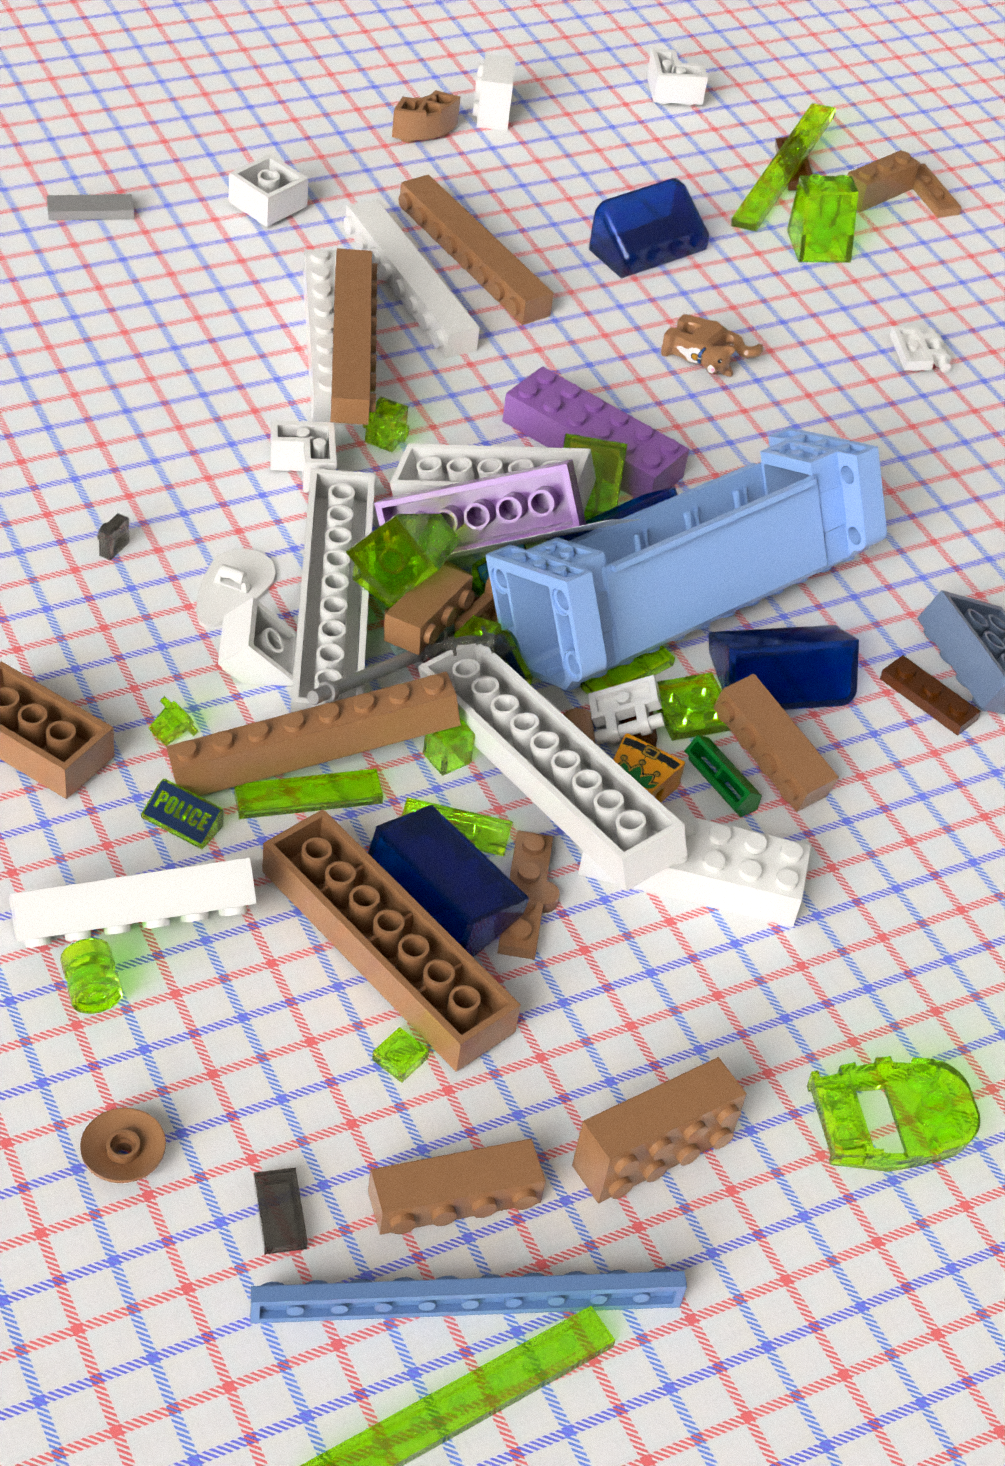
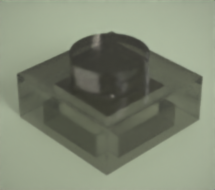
[97,513,130,561]

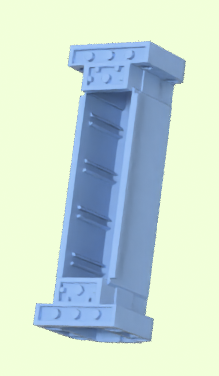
[485,427,887,690]

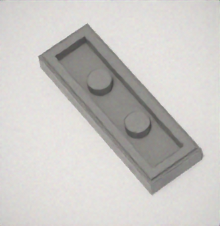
[47,194,134,220]

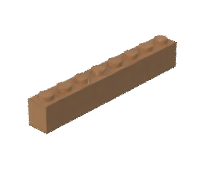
[398,174,554,325]
[330,248,377,425]
[166,671,461,801]

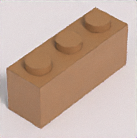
[841,150,920,212]
[384,562,474,655]

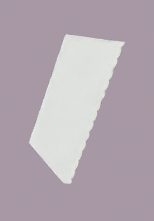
[424,519,641,564]

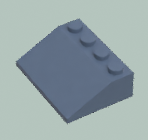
[917,590,1005,714]

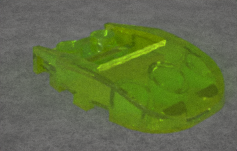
[807,1056,980,1172]

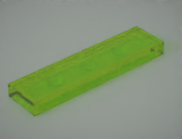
[234,769,383,819]

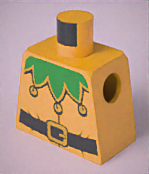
[613,733,685,802]

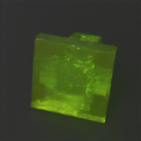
[148,696,199,746]

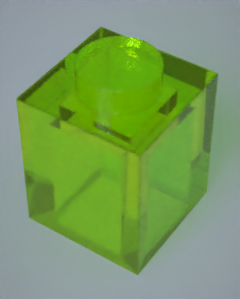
[423,718,475,776]

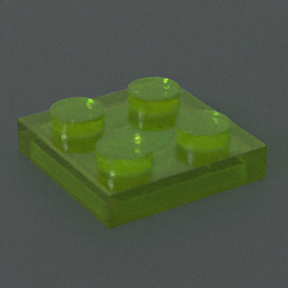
[657,672,731,741]

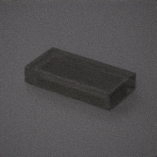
[253,1167,308,1255]

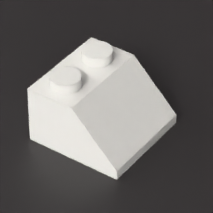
[218,597,297,686]

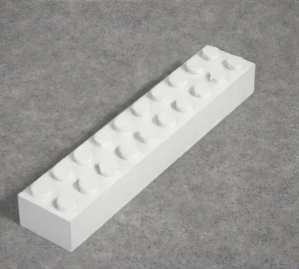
[290,468,375,713]
[418,636,687,891]

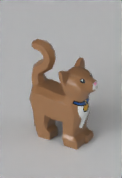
[661,314,763,377]

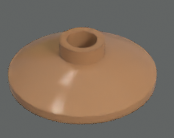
[80,1108,166,1183]

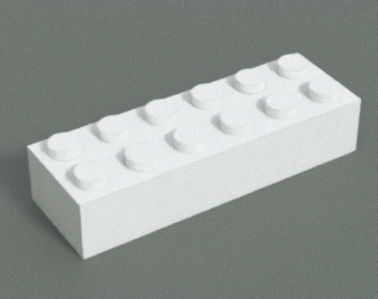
[390,444,596,511]
[578,811,811,927]
[9,857,257,948]

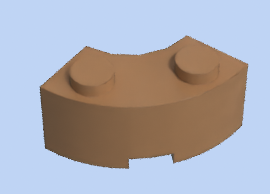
[392,90,461,143]

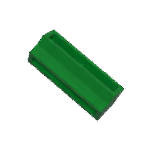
[684,735,762,818]

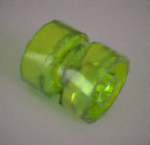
[60,938,123,1014]

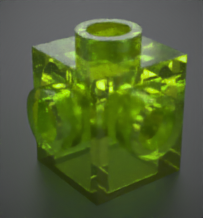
[363,396,410,452]

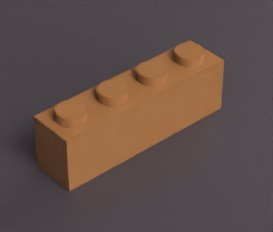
[713,674,839,812]
[368,1138,546,1235]

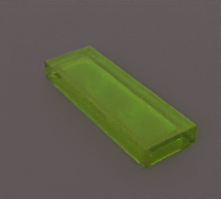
[579,646,675,695]
[398,797,513,856]

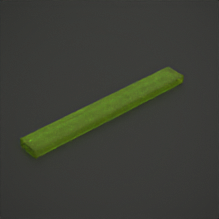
[731,103,836,231]
[300,1306,616,1466]

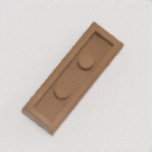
[913,163,962,218]

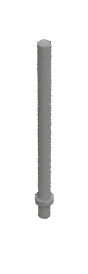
[307,635,454,705]

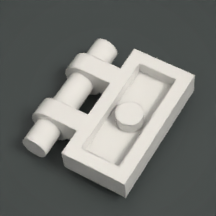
[890,326,951,373]
[588,675,665,745]

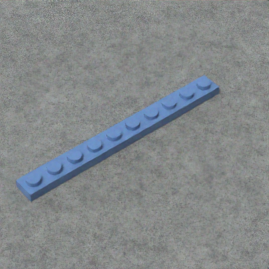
[250,1268,687,1324]

